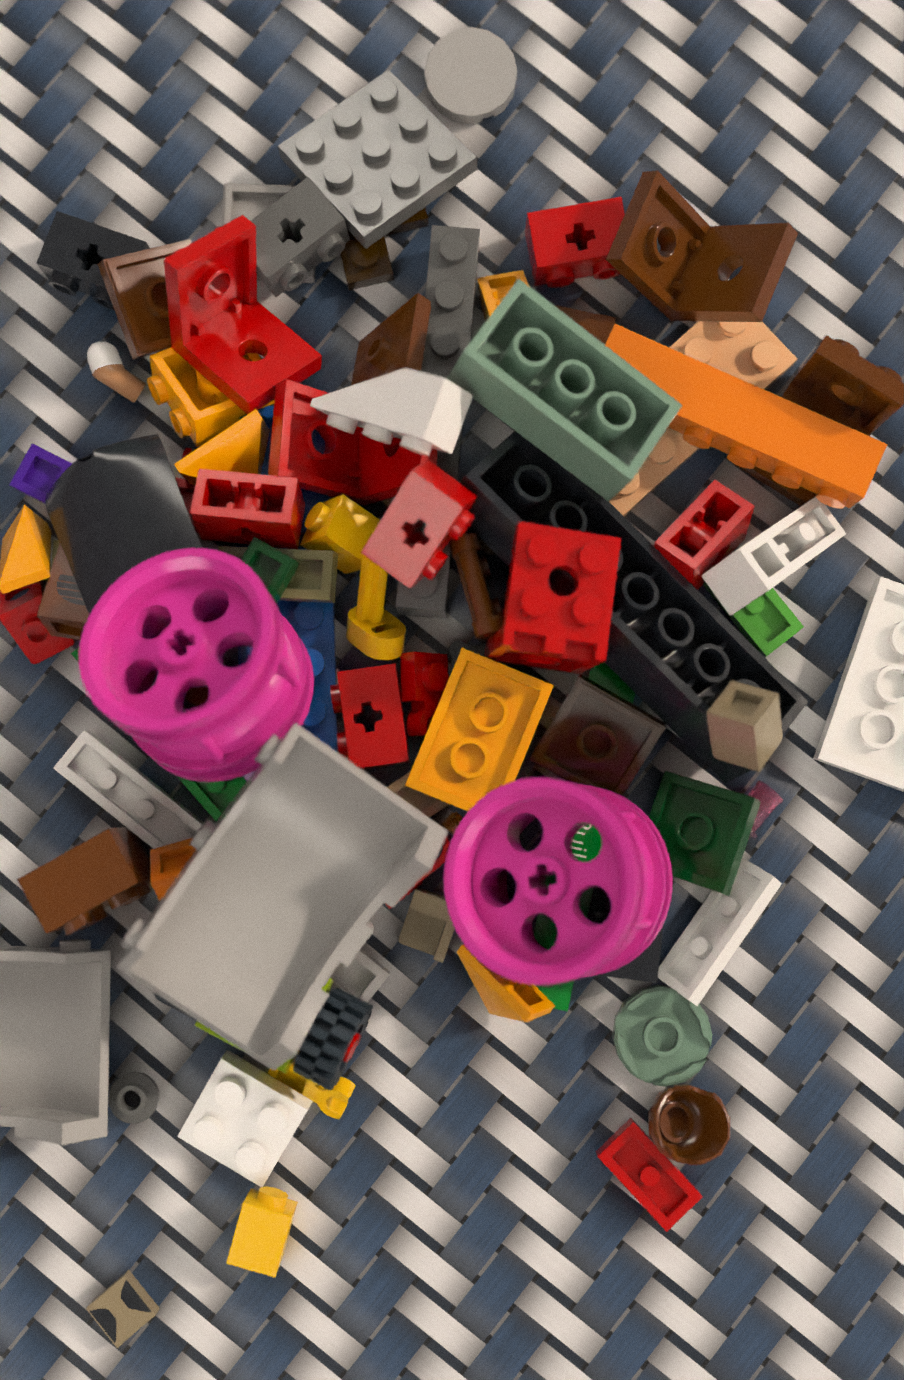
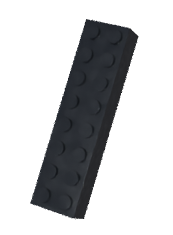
[460,431,808,783]

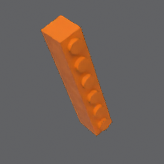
[605,324,888,509]

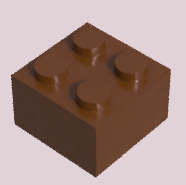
[17,827,151,936]

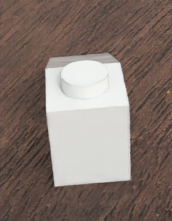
[702,497,846,616]

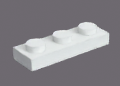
[658,857,782,1006]

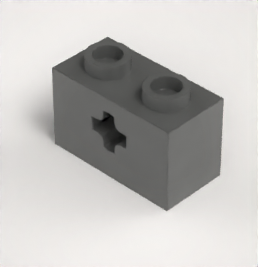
[251,176,350,297]

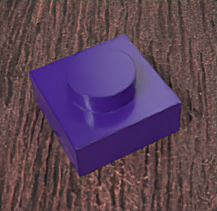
[9,443,72,505]

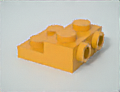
[147,347,274,447]

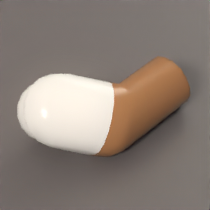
[87,341,146,403]

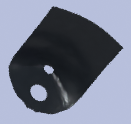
[45,434,202,615]

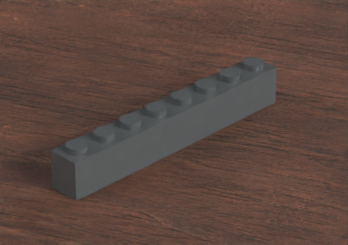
[396,225,480,619]

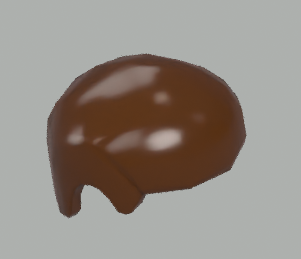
[649,1084,731,1165]

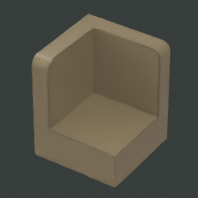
[706,681,783,772]
[398,887,455,963]

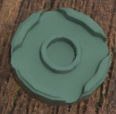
[612,984,713,1087]

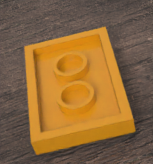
[405,648,554,811]

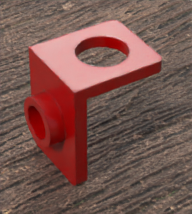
[0,580,74,664]

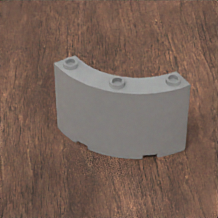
[116,723,448,1071]
[0,939,111,1145]

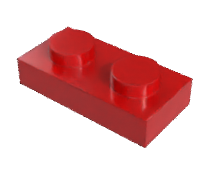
[595,1118,703,1232]

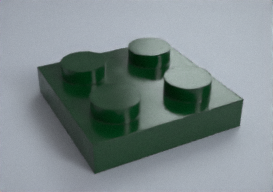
[649,771,761,896]

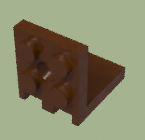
[606,170,798,322]
[736,335,904,506]

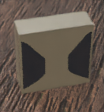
[86,1269,160,1348]

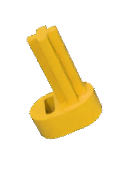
[346,554,406,660]

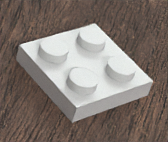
[177,1050,312,1187]

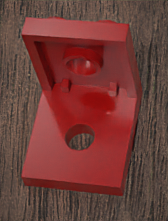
[164,214,322,415]
[268,379,438,505]
[484,521,621,675]

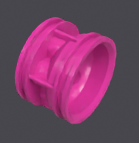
[79,548,314,782]
[444,778,673,985]

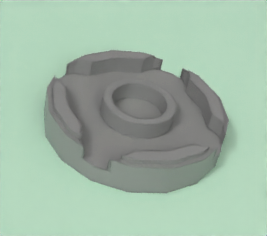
[424,27,517,124]

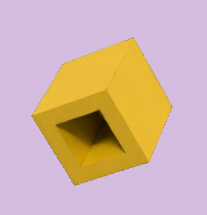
[300,494,381,574]
[226,1186,298,1277]

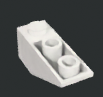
[310,368,473,456]

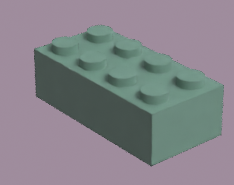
[447,279,682,502]

